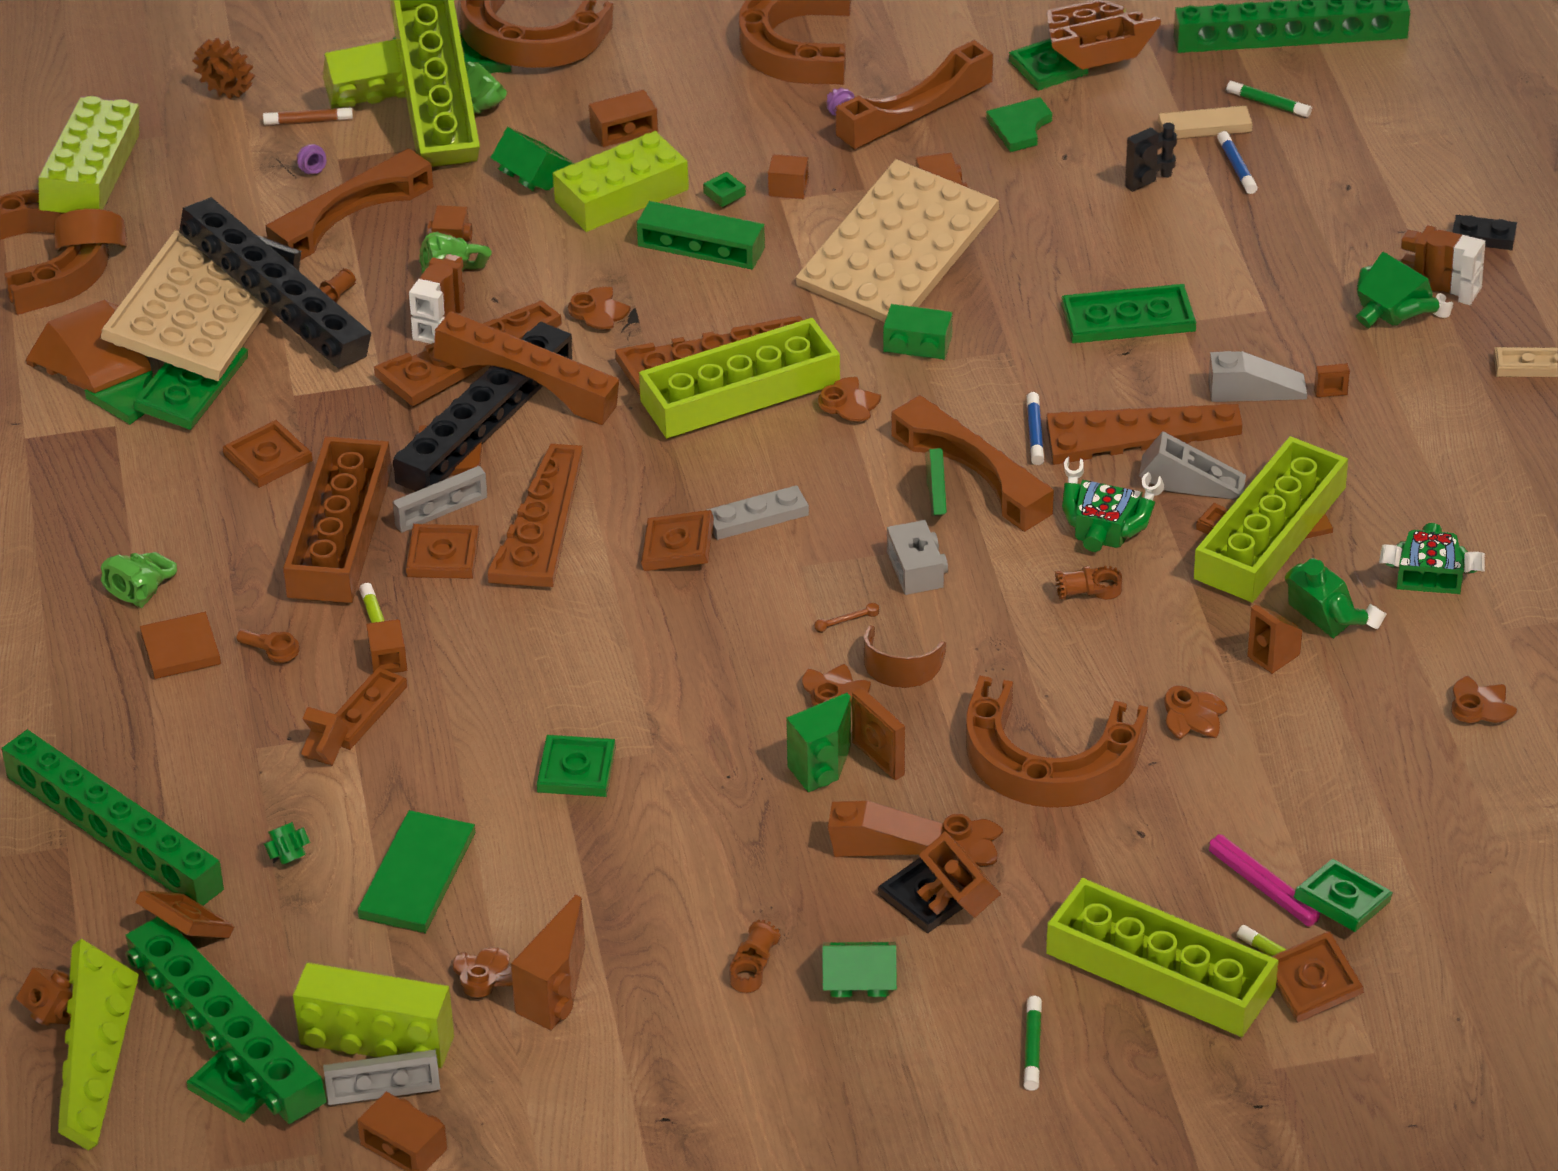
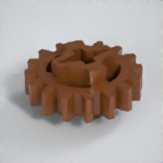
[192,38,255,99]

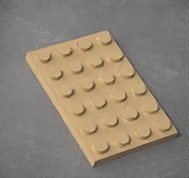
[796,159,999,322]
[101,230,268,381]

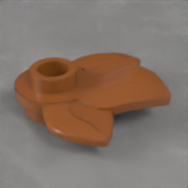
[568,287,631,329]
[818,377,881,421]
[802,664,871,706]
[1451,676,1517,723]
[1164,686,1228,739]
[942,814,1003,866]
[453,948,513,997]

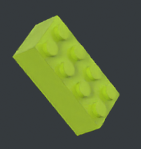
[323,39,406,109]
[553,131,689,232]
[293,963,454,1068]

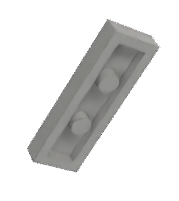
[393,466,487,533]
[706,485,809,540]
[323,1050,440,1105]

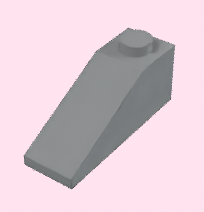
[1208,351,1307,402]
[1139,431,1246,500]

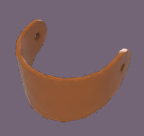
[54,209,127,251]
[864,625,946,688]

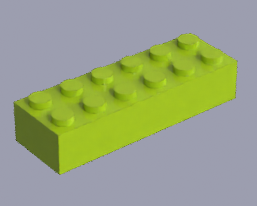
[390,0,480,166]
[39,96,139,213]
[639,317,840,439]
[1194,436,1348,603]
[1046,878,1278,1037]

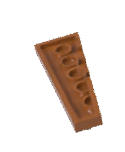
[374,300,562,407]
[615,315,803,396]
[1046,404,1243,465]
[488,444,583,587]

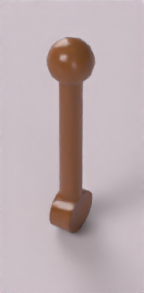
[814,603,879,632]

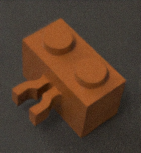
[917,831,1001,918]

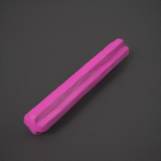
[1209,834,1320,927]

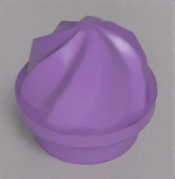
[827,87,855,116]
[297,144,327,174]

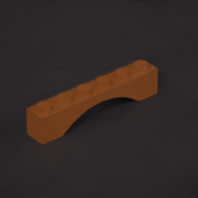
[836,40,993,149]
[265,148,434,260]
[434,311,620,425]
[891,395,1054,532]

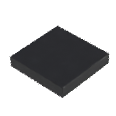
[878,857,963,934]

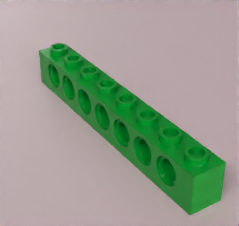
[1174,0,1411,53]
[1,729,224,906]
[125,917,327,1125]

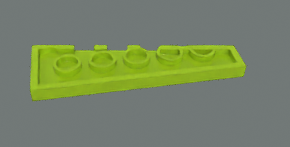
[58,938,139,1151]

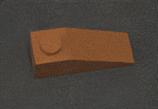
[828,801,943,857]

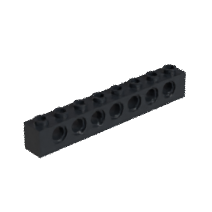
[179,197,371,369]
[393,321,572,492]

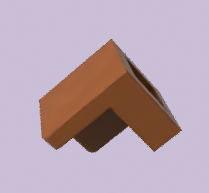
[768,154,809,199]
[366,619,408,673]
[301,707,348,766]

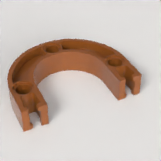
[460,0,613,68]
[739,0,851,85]
[0,189,109,315]
[966,675,1148,808]

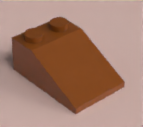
[511,895,585,1031]

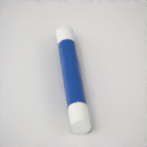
[1217,131,1258,194]
[1026,392,1044,465]

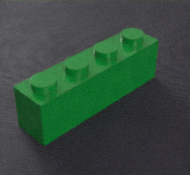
[637,201,765,270]

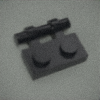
[1125,122,1177,192]

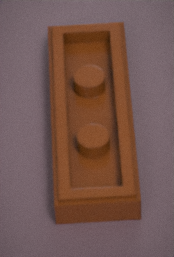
[335,667,407,750]

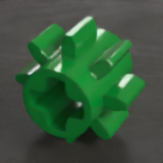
[264,822,310,865]

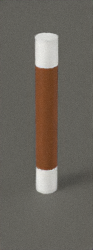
[263,107,353,125]

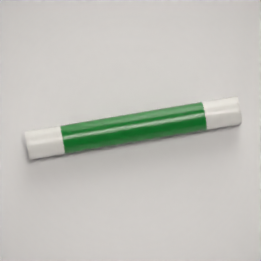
[1227,81,1312,118]
[1024,996,1042,1090]

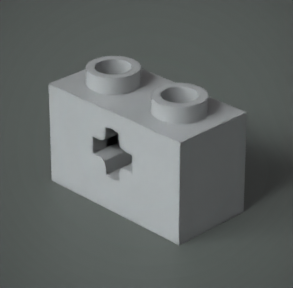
[887,520,948,595]

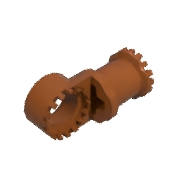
[1055,566,1122,600]
[729,919,781,993]

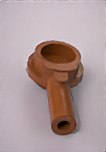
[237,629,300,663]

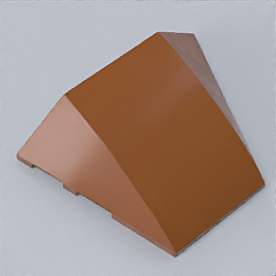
[1047,0,1161,69]
[26,299,151,393]

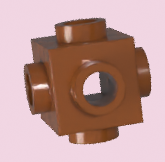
[16,967,73,1026]

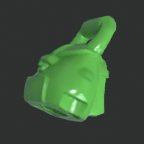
[465,61,507,113]
[419,232,492,274]
[101,552,177,608]

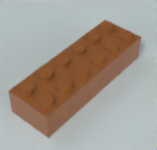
[283,436,392,603]

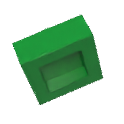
[703,172,746,207]

